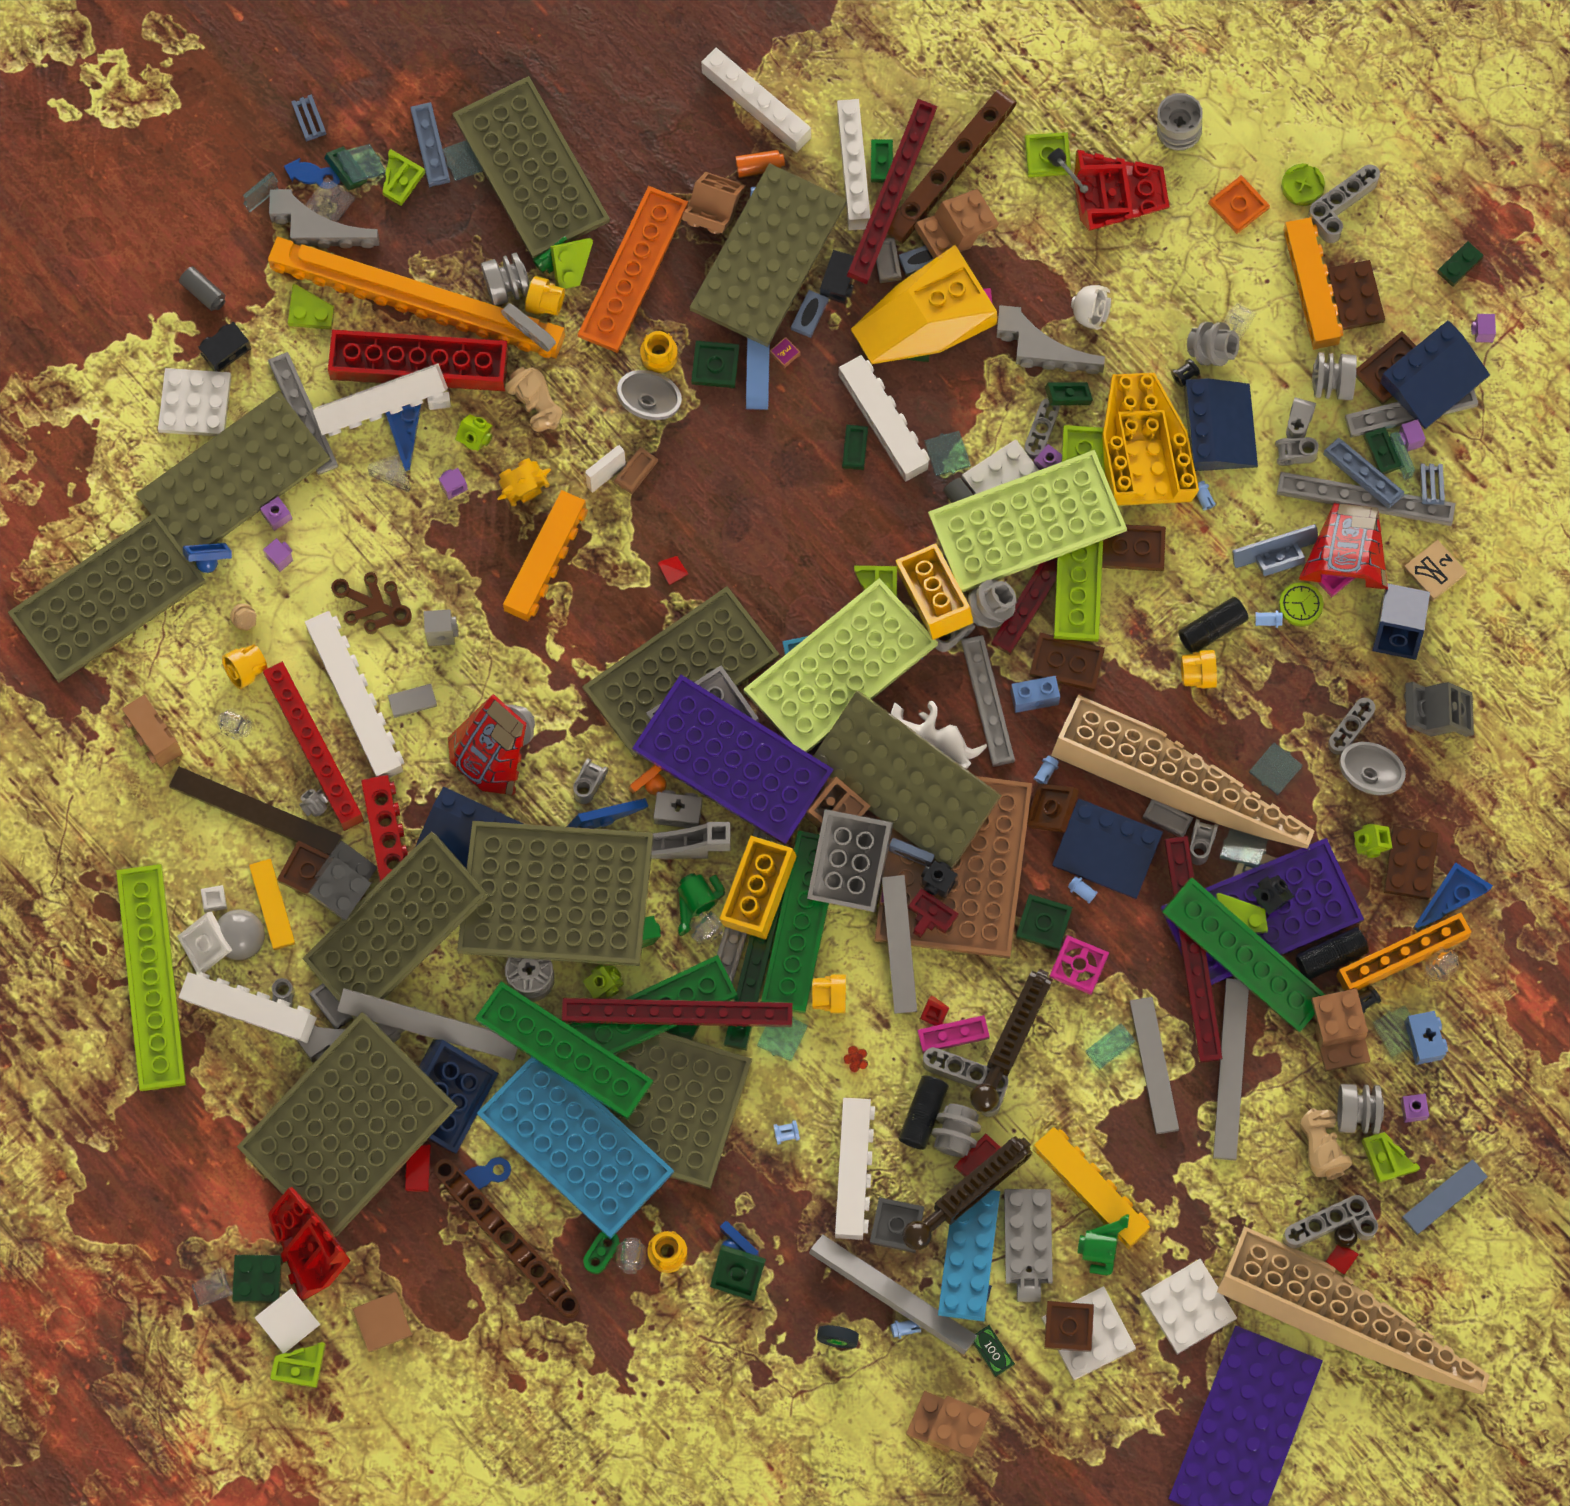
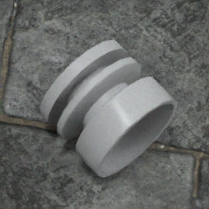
[1157,93,1202,150]
[481,252,529,306]
[1312,352,1357,400]
[505,957,555,1002]
[1337,1084,1384,1134]

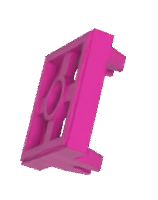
[1049,935,1109,995]

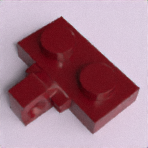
[908,888,959,938]

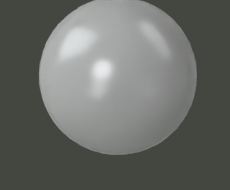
[217,909,265,960]

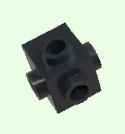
[921,861,958,899]
[1253,875,1294,915]

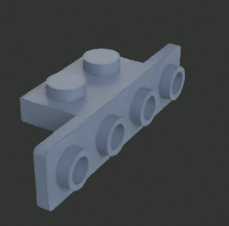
[1232,524,1318,576]

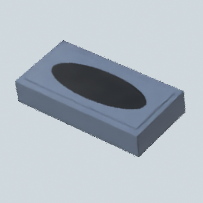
[899,245,934,277]
[791,290,829,338]
[889,838,934,866]

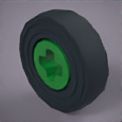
[817,1325,859,1348]

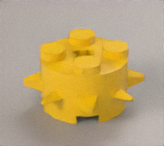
[497,458,551,506]

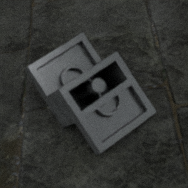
[1404,682,1474,737]
[307,841,378,920]

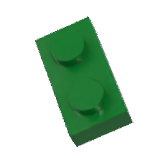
[871,139,893,183]

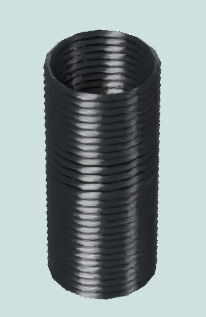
[1178,596,1249,654]
[1295,927,1369,980]
[898,1075,949,1150]

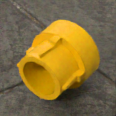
[525,276,565,316]
[640,331,678,373]
[222,644,267,689]
[1181,650,1217,689]
[812,974,846,1013]
[648,1231,687,1273]

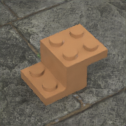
[682,172,746,234]
[914,189,999,259]
[804,777,870,828]
[1311,988,1371,1072]
[906,1391,990,1458]

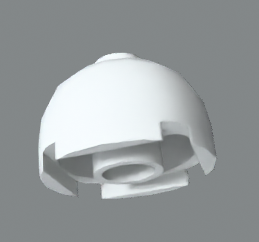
[1071,285,1111,330]

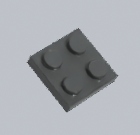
[870,1197,924,1253]

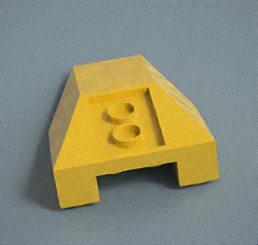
[851,245,998,364]
[1102,373,1199,505]

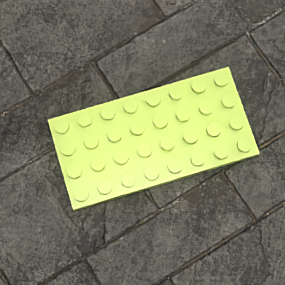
[928,450,1127,593]
[744,578,938,752]

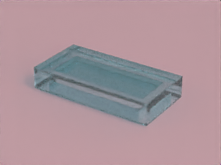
[1390,431,1415,480]
[1085,1023,1136,1070]

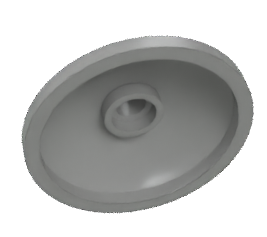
[616,370,682,420]
[1339,742,1406,795]

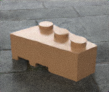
[122,694,183,768]

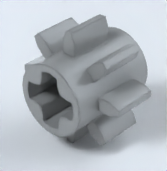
[299,789,329,817]

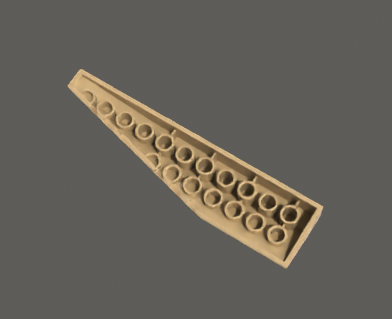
[1051,695,1315,849]
[1217,1226,1490,1395]

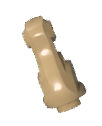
[505,367,563,432]
[1300,1108,1352,1180]

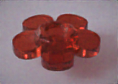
[844,1046,868,1072]

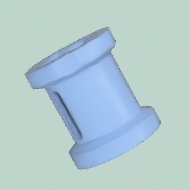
[773,1120,800,1145]

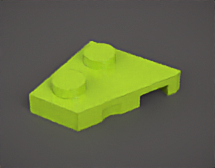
[383,149,426,206]
[550,238,593,289]
[288,284,335,330]
[854,566,897,597]
[1216,893,1268,934]
[1361,1132,1420,1184]
[270,1342,326,1388]

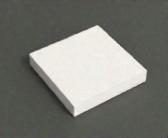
[585,445,626,493]
[177,912,232,973]
[254,1288,320,1353]

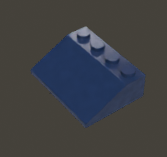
[1380,320,1490,429]
[1184,378,1258,471]
[415,786,523,869]
[1052,798,1163,899]
[419,1039,499,1154]

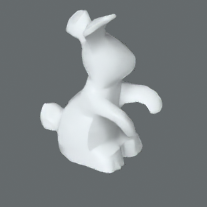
[891,701,987,769]

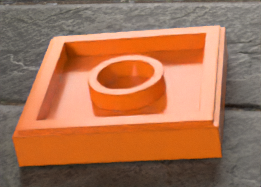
[1208,175,1270,234]

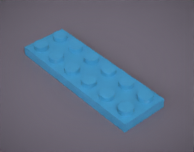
[938,1185,1000,1322]

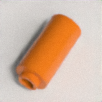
[735,150,785,178]

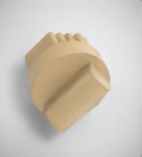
[230,604,257,631]

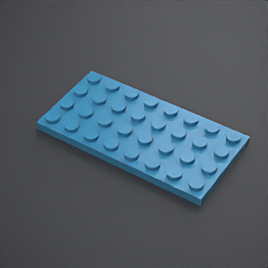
[477,1057,674,1239]

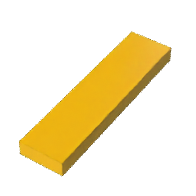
[249,858,296,950]

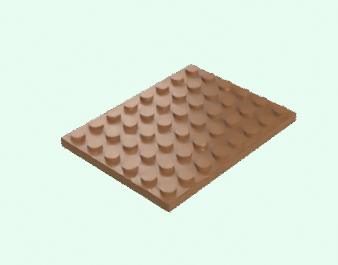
[875,776,1032,959]

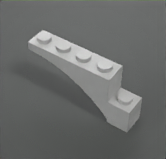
[269,189,379,248]
[996,305,1105,374]
[651,822,731,859]
[297,1006,417,1063]

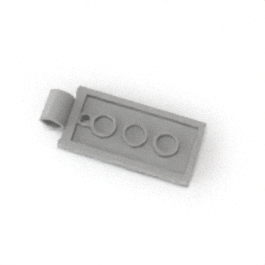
[1004,1189,1053,1302]

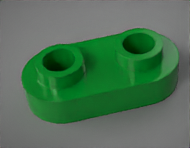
[583,1232,619,1274]

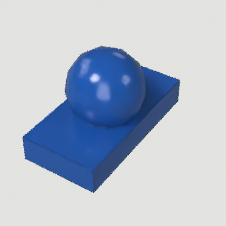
[183,543,232,573]
[720,1221,759,1256]

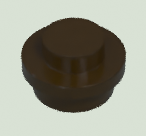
[1334,1225,1357,1248]

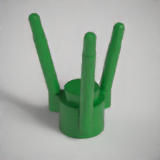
[532,236,567,274]

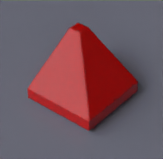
[658,556,688,586]
[920,995,949,1026]
[1325,1245,1359,1275]

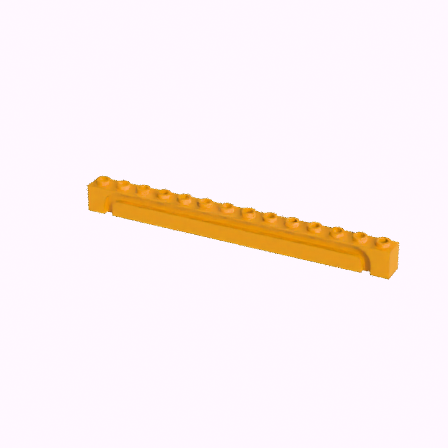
[268,236,565,359]

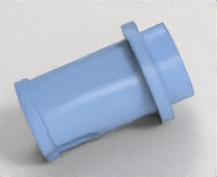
[1196,481,1216,511]
[1255,610,1283,628]
[1033,756,1059,784]
[1068,876,1098,903]
[891,1320,921,1339]

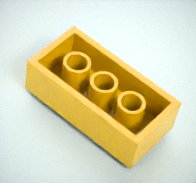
[895,544,974,640]
[720,836,797,940]

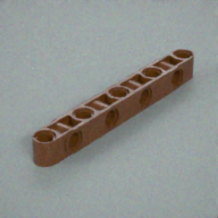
[887,89,1017,244]
[434,1159,580,1318]

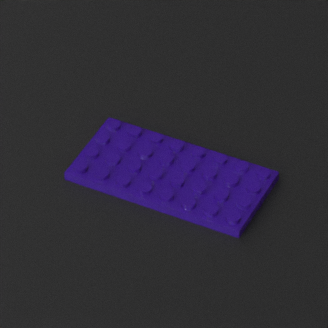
[632,674,834,845]
[1160,838,1364,985]
[1168,1325,1323,1506]

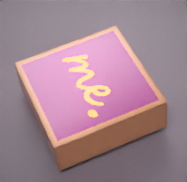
[770,337,800,368]

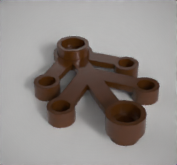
[331,572,412,634]

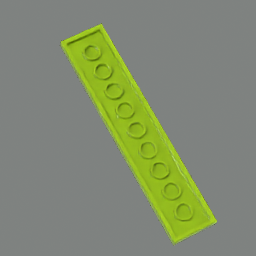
[1054,425,1105,642]
[116,864,186,1091]

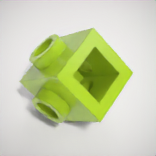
[455,414,493,451]
[1354,824,1393,858]
[583,964,624,999]

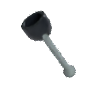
[1047,148,1088,193]

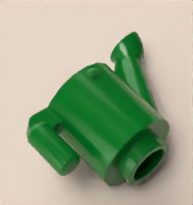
[677,873,725,936]
[1078,1214,1130,1276]

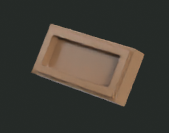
[614,446,658,495]

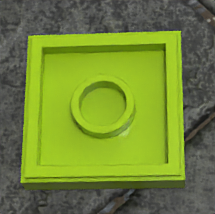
[1025,132,1071,178]

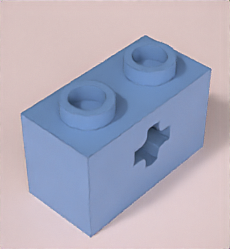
[1011,676,1060,713]
[1404,1011,1448,1065]

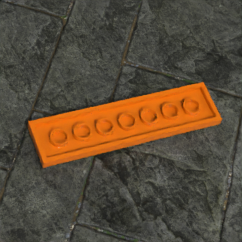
[578,186,688,353]

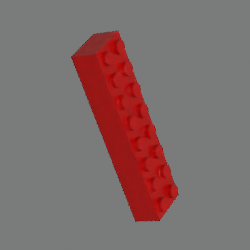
[328,329,509,391]

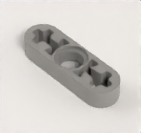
[501,303,556,351]
[1024,398,1059,459]
[1328,698,1375,755]

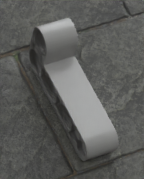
[1308,165,1380,243]
[923,1047,1008,1117]
[1282,1195,1378,1249]

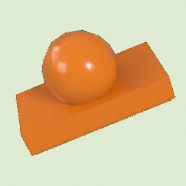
[628,765,667,796]

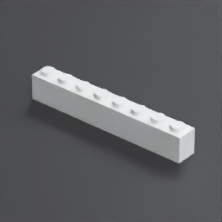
[305,611,404,778]

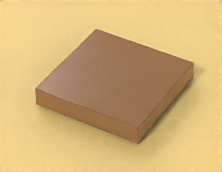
[352,1292,413,1353]

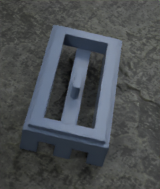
[291,94,326,141]
[1420,463,1445,505]

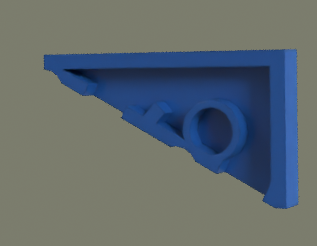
[386,404,421,471]
[567,798,648,829]
[1413,862,1493,932]

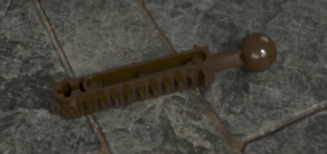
[970,969,1053,1113]
[902,1136,1032,1250]

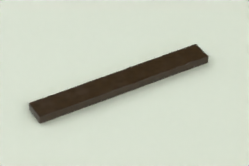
[169,766,342,855]

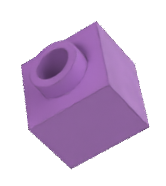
[1471,314,1496,343]
[1397,419,1426,452]
[1034,444,1062,470]
[439,468,468,500]
[260,496,292,531]
[263,538,293,572]
[1400,1094,1429,1123]

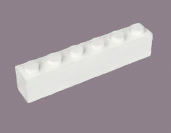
[701,48,811,153]
[837,99,870,230]
[839,355,930,482]
[313,363,448,436]
[178,971,317,1043]
[835,1098,875,1240]

